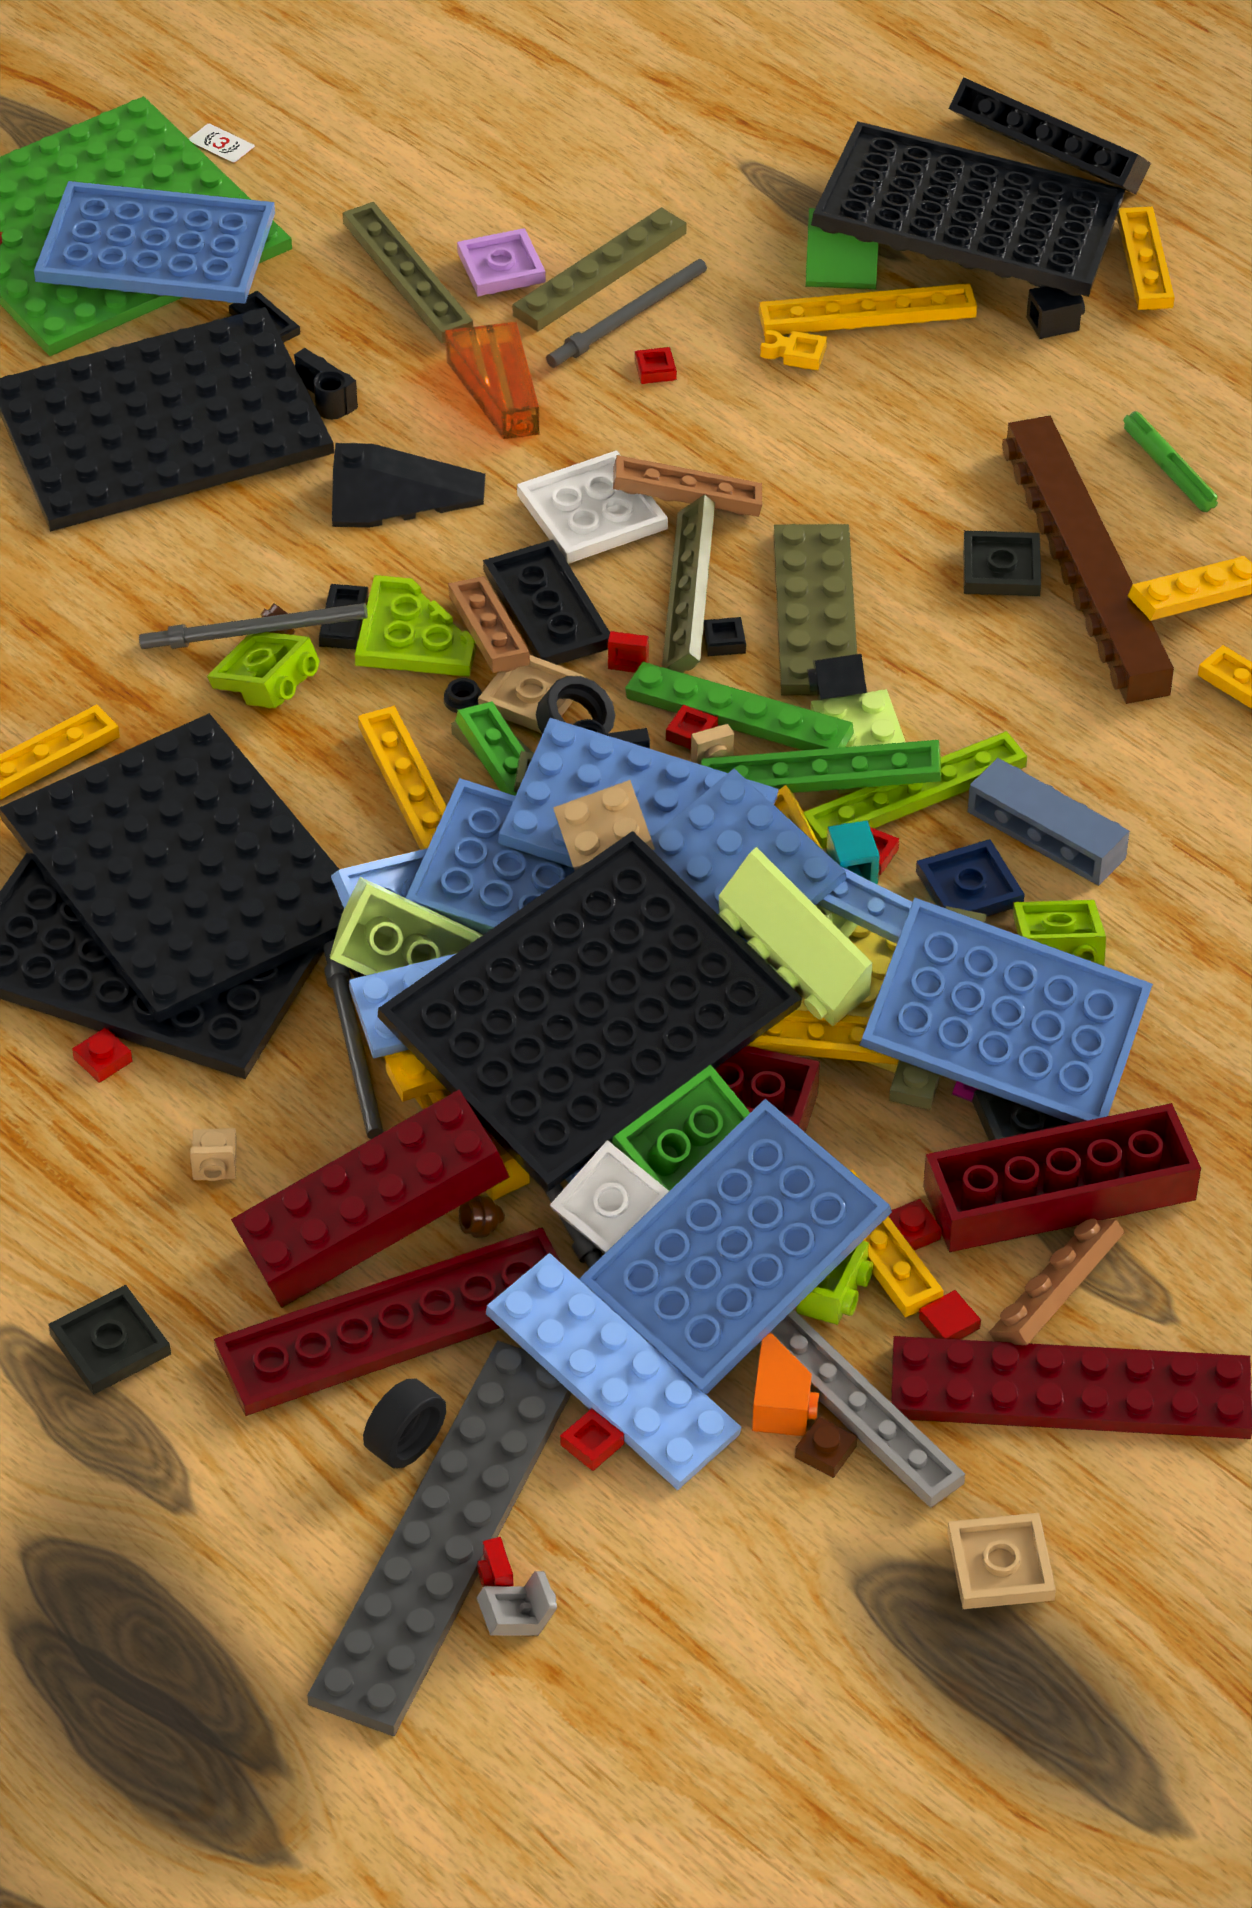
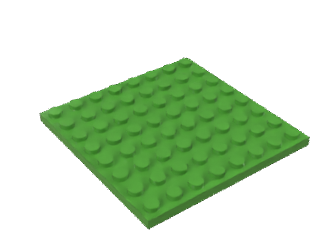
[0,96,292,356]

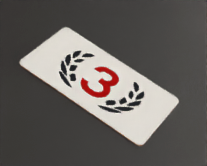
[189,124,255,163]

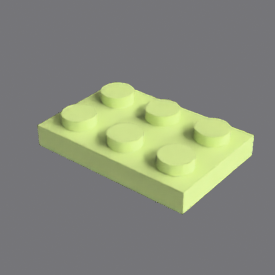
[811,689,906,795]

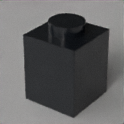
[1026,286,1085,339]
[807,653,867,700]

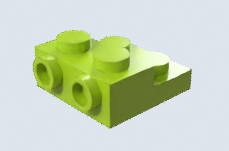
[207,632,320,708]
[1013,900,1106,966]
[796,1241,873,1325]

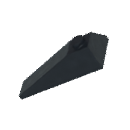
[332,443,485,528]

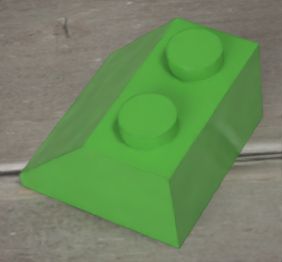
[805,208,878,289]

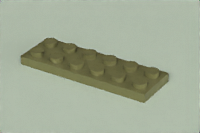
[773,524,857,695]

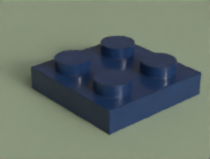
[916,839,1025,917]

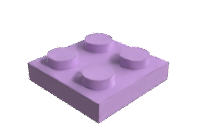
[457,228,546,296]

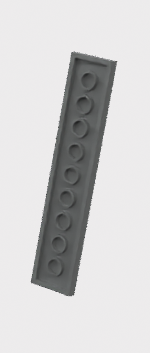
[307,1340,572,1736]

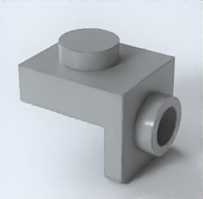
[476,1571,557,1636]

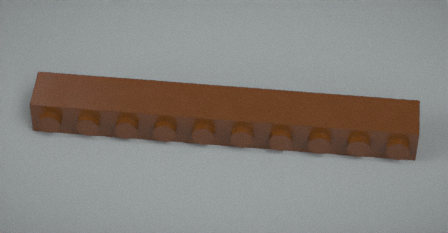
[1002,415,1174,704]

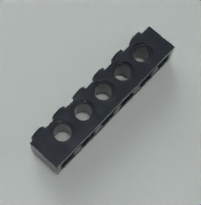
[948,77,1151,195]

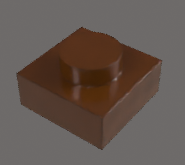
[795,1417,858,1478]

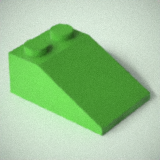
[612,1065,750,1191]

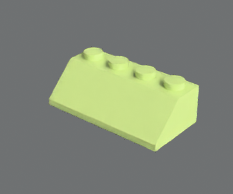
[718,847,873,1027]
[329,877,484,975]

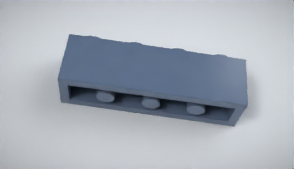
[967,758,1130,886]

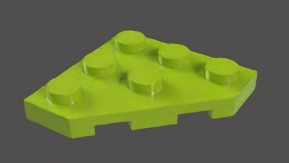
[355,575,476,677]

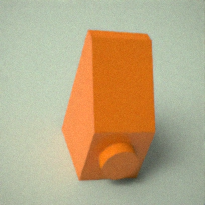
[752,1333,819,1437]

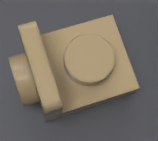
[190,1128,237,1181]

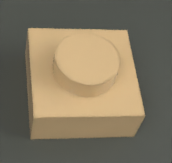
[691,724,734,765]

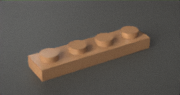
[613,455,762,517]
[448,576,530,673]
[989,1219,1125,1345]

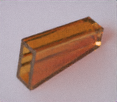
[445,322,540,439]

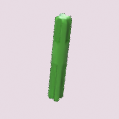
[1123,411,1218,512]

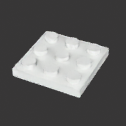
[517,450,668,564]

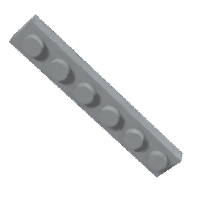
[760,1310,965,1508]

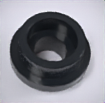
[444,678,482,713]

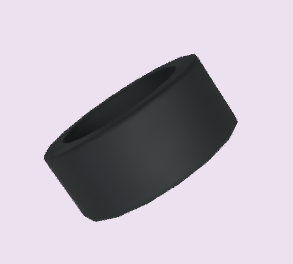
[536,676,616,734]
[363,1379,446,1469]

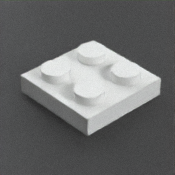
[550,1140,669,1253]

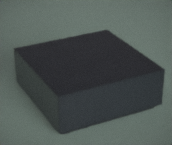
[703,617,746,656]

